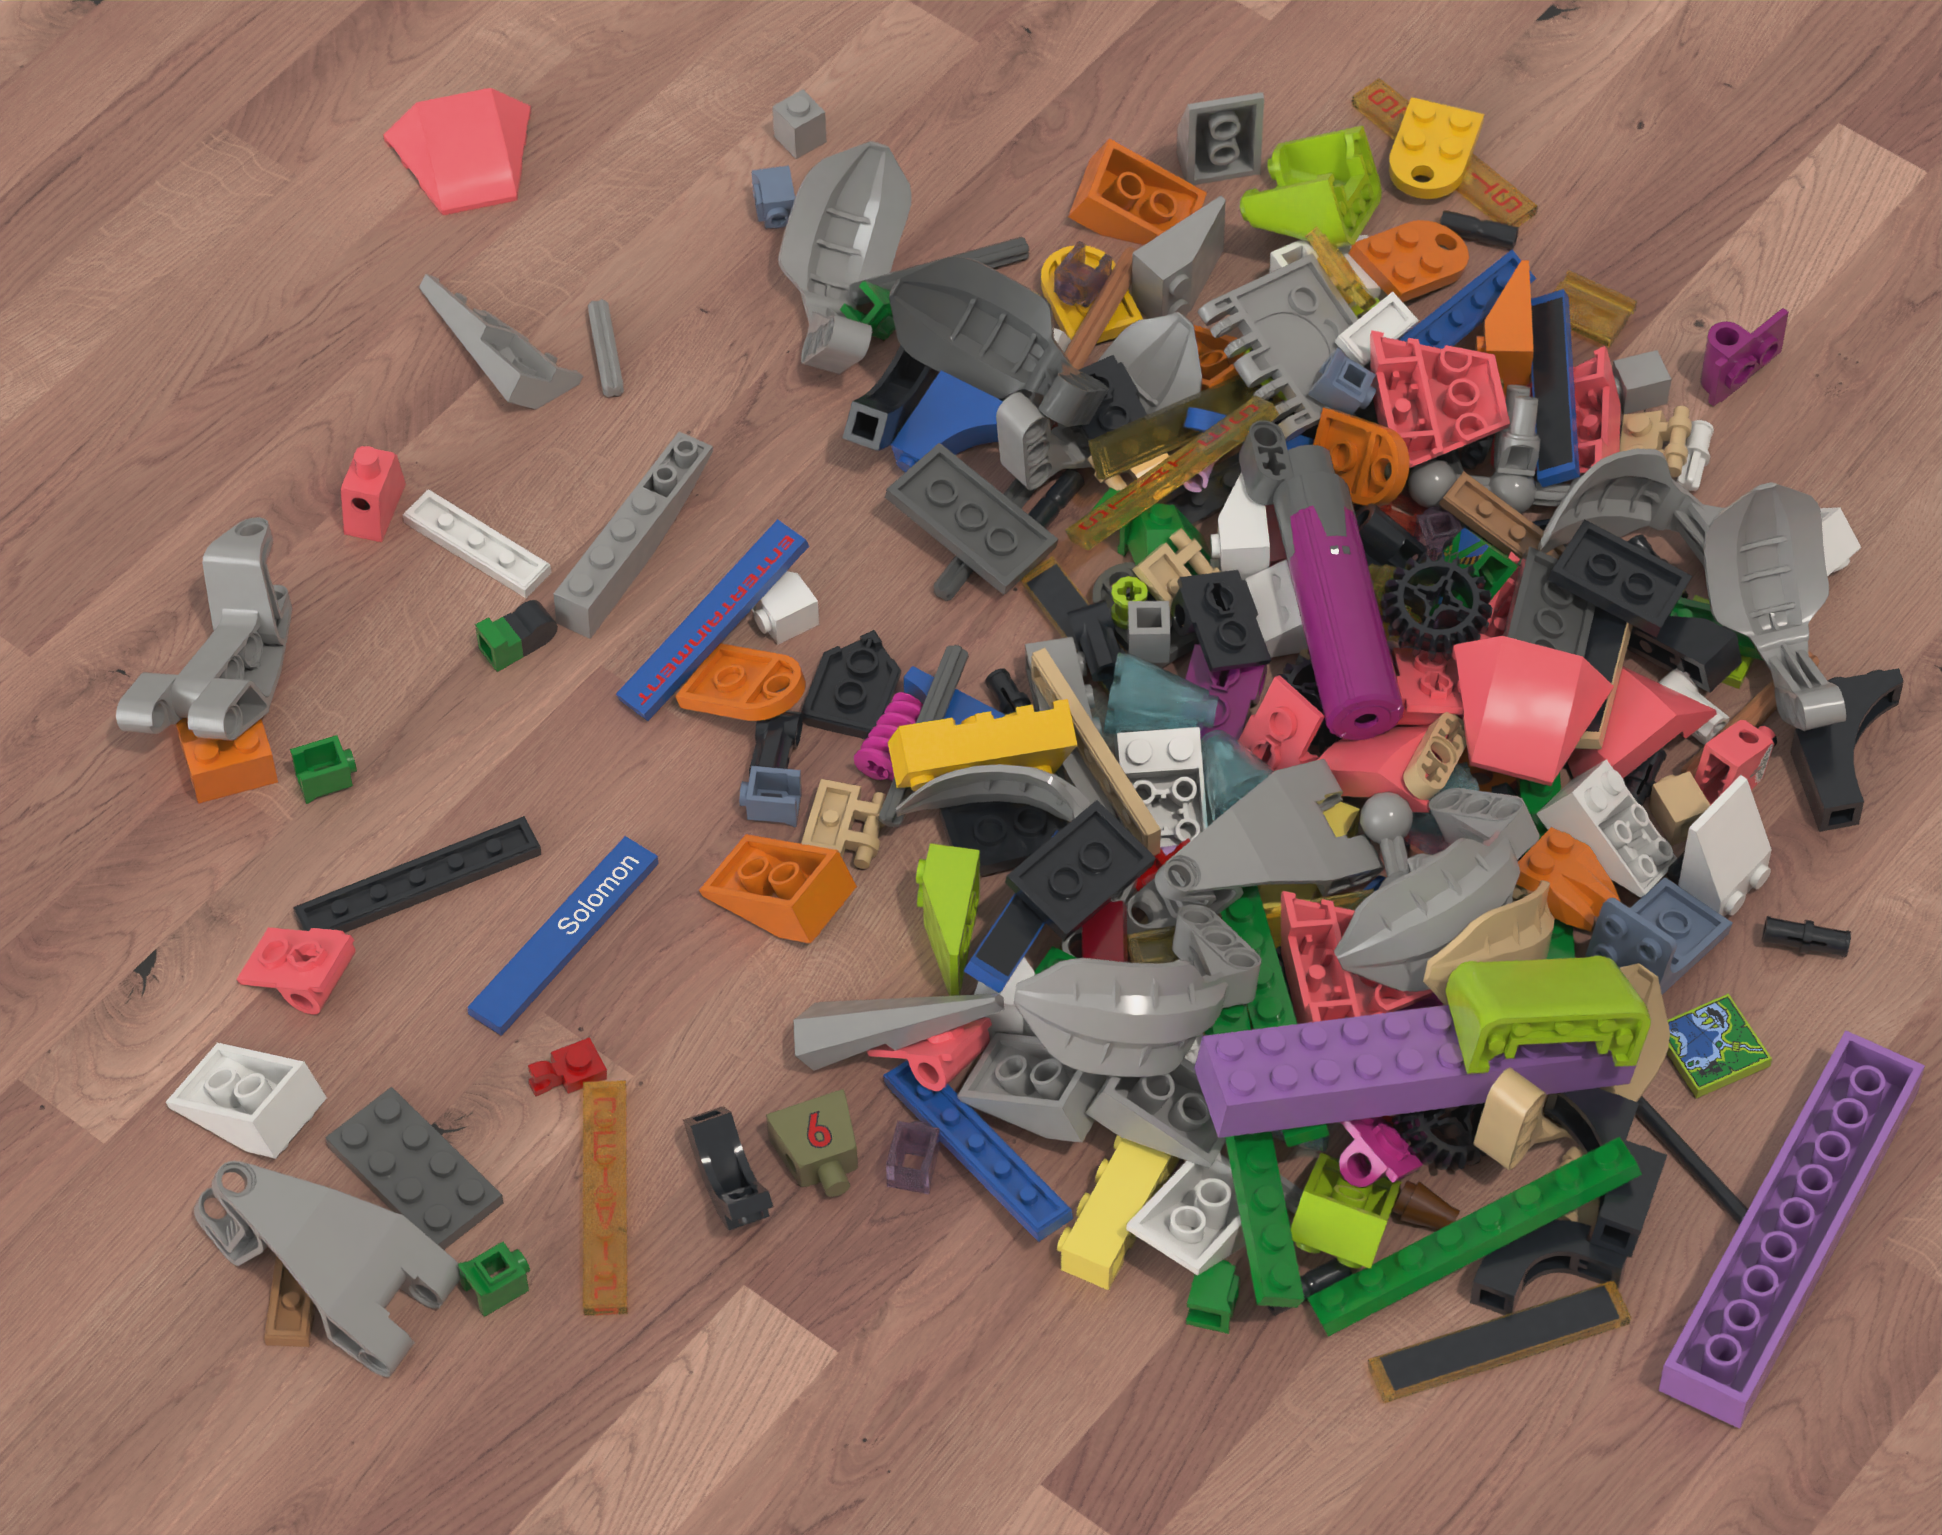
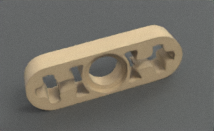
[1403,712,1467,800]

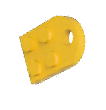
[1389,97,1484,199]
[1041,245,1143,344]

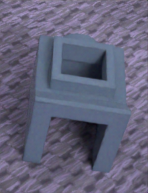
[751,166,795,229]
[1308,347,1376,415]
[739,766,802,827]

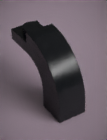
[683,1106,774,1230]
[1470,1220,1627,1316]

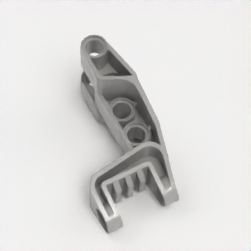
[116,517,293,740]
[1125,759,1385,937]
[194,1161,460,1377]

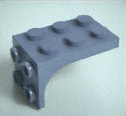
[1585,877,1732,995]

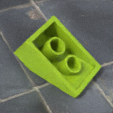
[916,843,980,996]
[1291,1153,1402,1269]

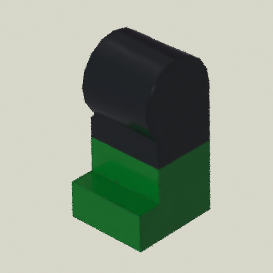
[475,600,558,672]

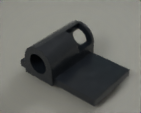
[1069,355,1149,461]
[1355,503,1428,617]
[1171,570,1271,672]

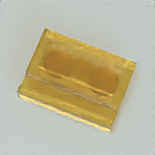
[1305,227,1377,312]
[1553,270,1637,348]

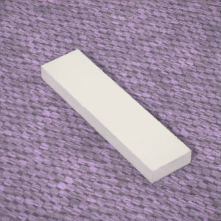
[403,489,551,598]

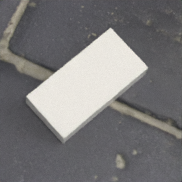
[1334,292,1419,367]

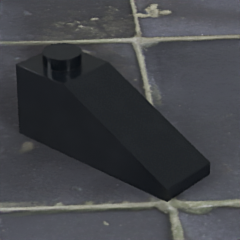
[1627,616,1742,693]

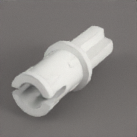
[1676,420,1714,491]

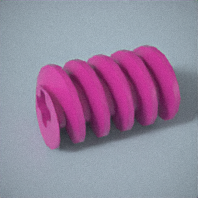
[854,692,923,781]

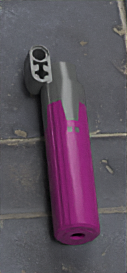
[1239,420,1404,740]

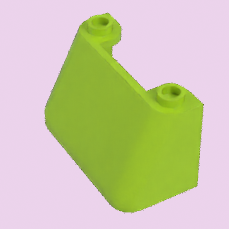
[1240,125,1382,248]
[1445,956,1651,1074]

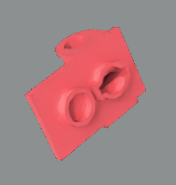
[1392,647,1464,726]
[1233,675,1325,783]
[236,927,356,1015]
[867,1017,992,1091]

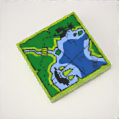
[1667,994,1772,1099]

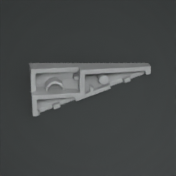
[419,274,583,409]
[794,994,1004,1070]

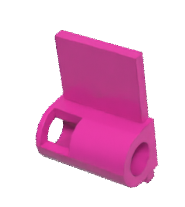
[1339,1116,1423,1187]

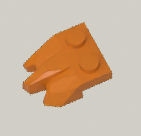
[1516,827,1620,932]

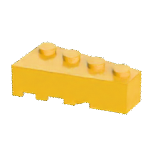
[888,699,1077,791]

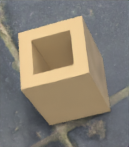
[1649,771,1711,846]

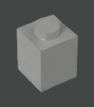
[772,89,827,159]
[1612,350,1671,415]
[1128,601,1170,663]

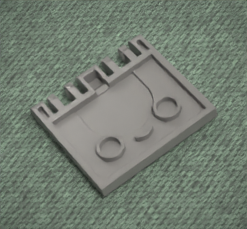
[1197,253,1370,441]

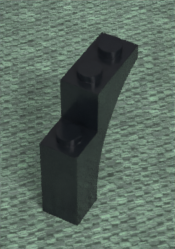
[842,345,939,451]
[1790,668,1904,832]
[1543,1088,1667,1258]

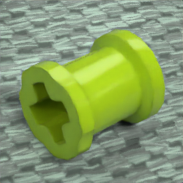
[1111,576,1148,629]

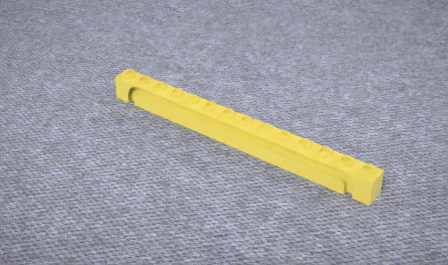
[1057,801,1360,1290]

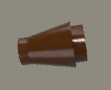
[1392,1180,1460,1230]

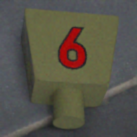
[766,1089,858,1197]

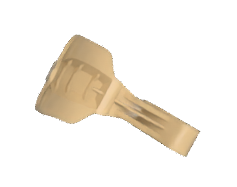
[1407,840,1555,1005]
[1474,963,1670,1170]

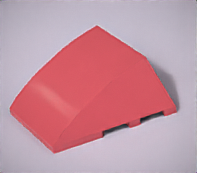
[383,88,531,215]
[1370,330,1510,468]
[1491,346,1621,473]
[1452,636,1614,786]
[1567,667,1717,778]
[1317,725,1449,813]
[1281,891,1433,1024]

